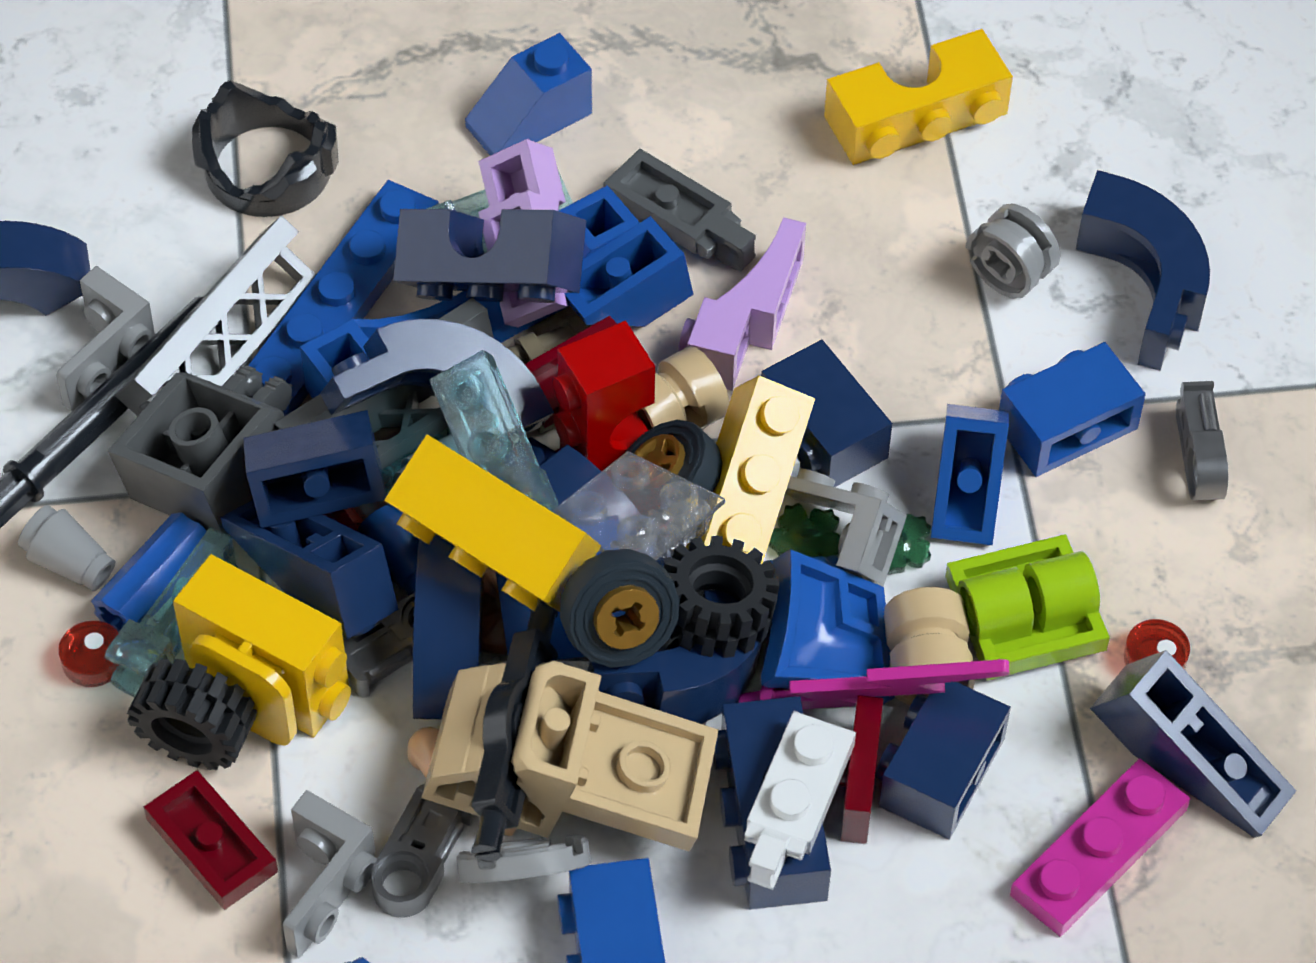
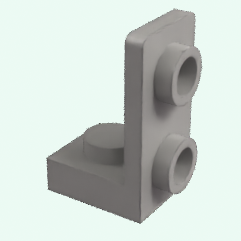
[56,265,155,411]
[785,469,907,587]
[283,789,377,958]

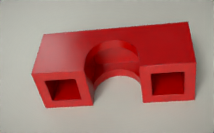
[552,320,655,483]

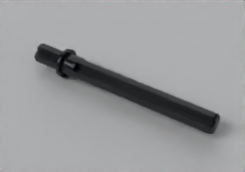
[0,297,215,528]

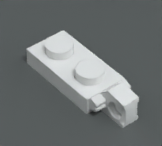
[744,711,856,890]

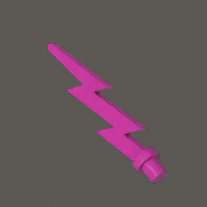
[739,659,1010,710]

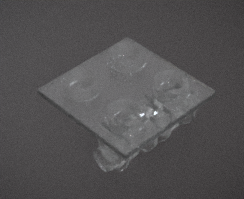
[552,451,726,568]

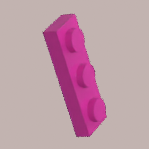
[1010,758,1190,938]

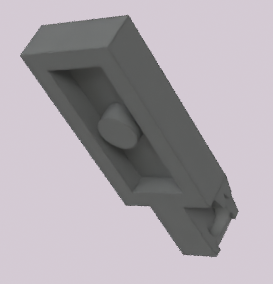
[603,148,756,272]

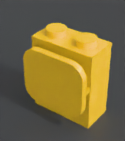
[173,554,351,746]

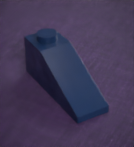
[220,500,399,639]
[1090,650,1296,838]

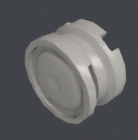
[966,203,1061,298]

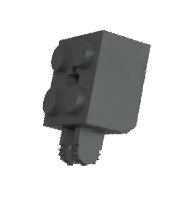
[108,365,292,539]

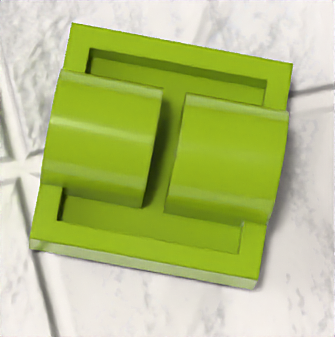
[945,534,1110,680]

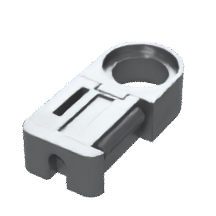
[1176,381,1228,500]
[343,593,415,698]
[371,784,472,917]

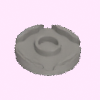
[457,835,591,883]

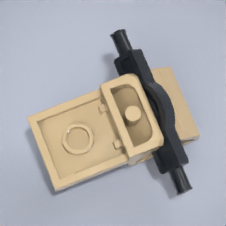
[421,601,718,862]

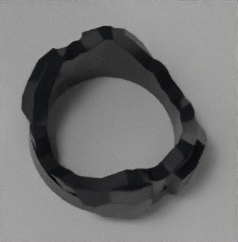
[192,80,339,217]

